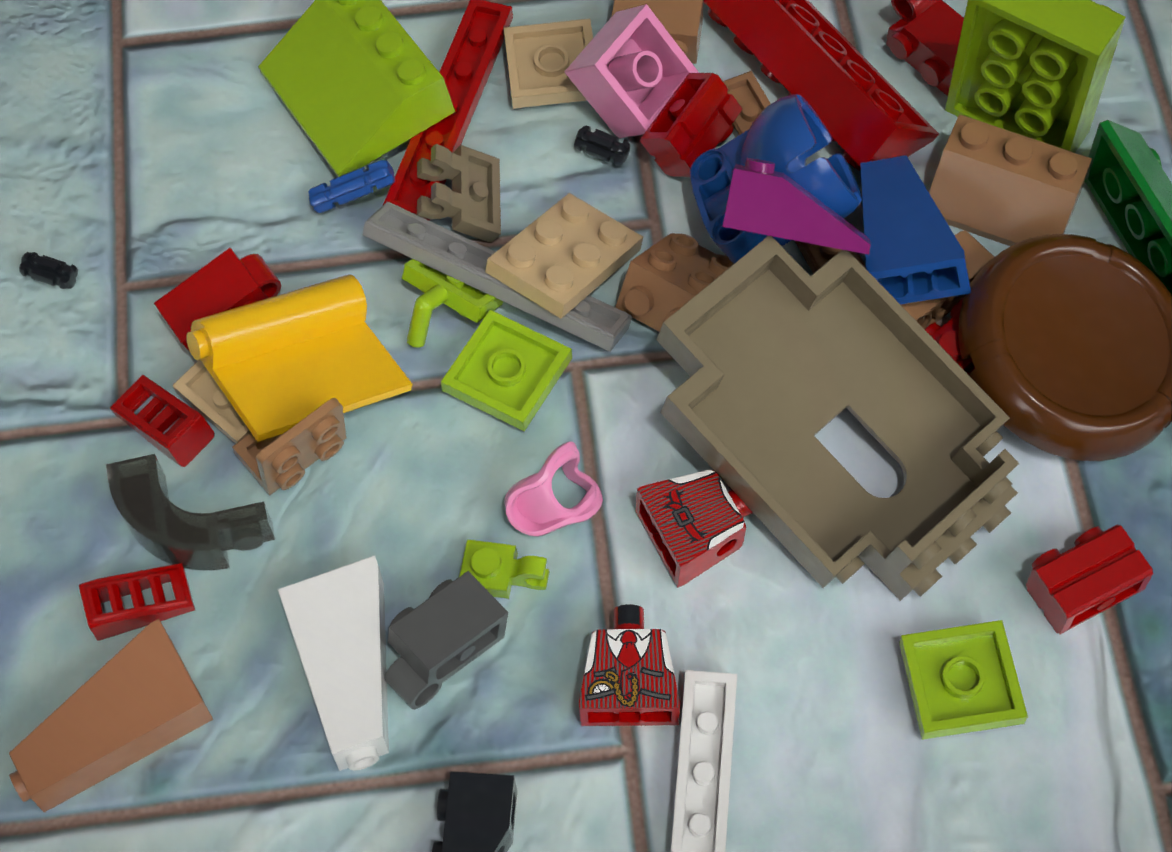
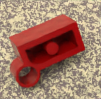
[886,0,964,97]
[154,247,281,352]

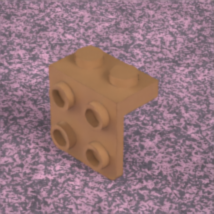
[615,233,733,332]
[232,398,347,496]

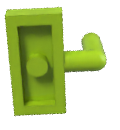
[402,259,503,348]

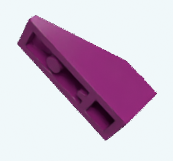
[723,158,871,255]

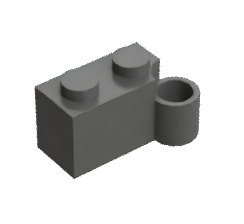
[384,571,508,710]

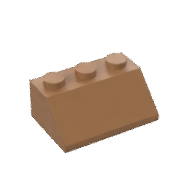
[929,114,1092,246]

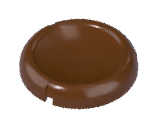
[958,234,1172,461]

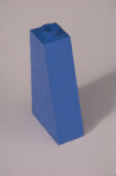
[860,155,971,305]

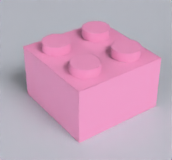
[564,4,699,138]

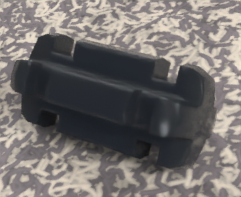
[574,125,630,166]
[19,252,78,289]

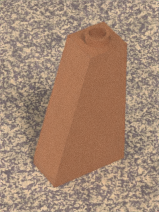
[9,619,213,813]

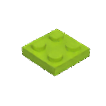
[441,310,572,432]
[899,620,1028,740]

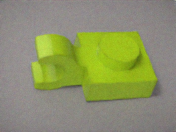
[459,540,550,599]

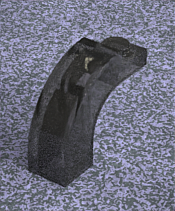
[106,454,275,571]

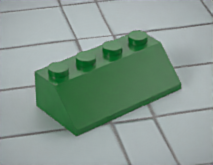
[1085,120,1172,295]

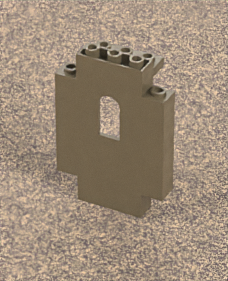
[656,236,1019,601]

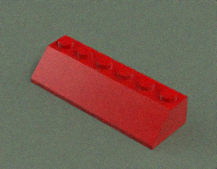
[703,0,939,171]

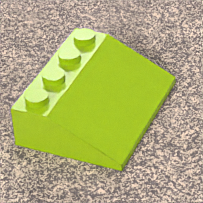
[258,0,455,177]
[945,0,1126,153]

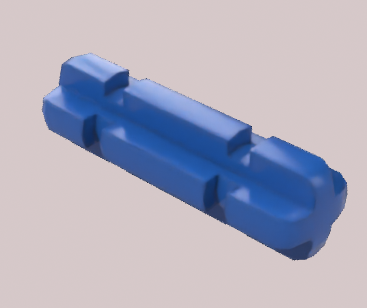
[308,159,395,213]

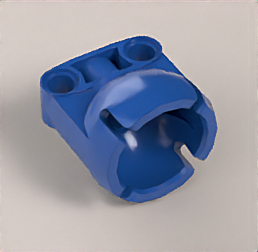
[690,94,862,264]

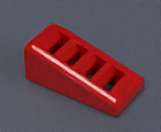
[110,375,215,467]
[79,563,195,641]

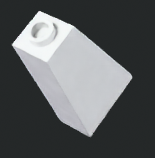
[278,555,389,771]

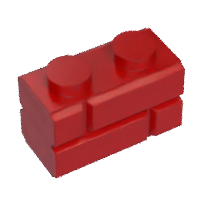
[640,73,742,177]
[1026,524,1154,634]

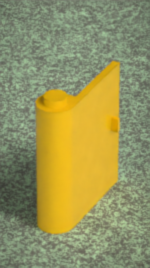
[187,274,413,442]

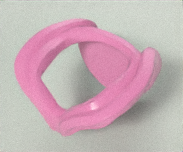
[505,441,603,537]

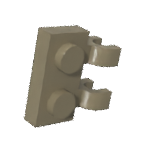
[417,144,501,243]

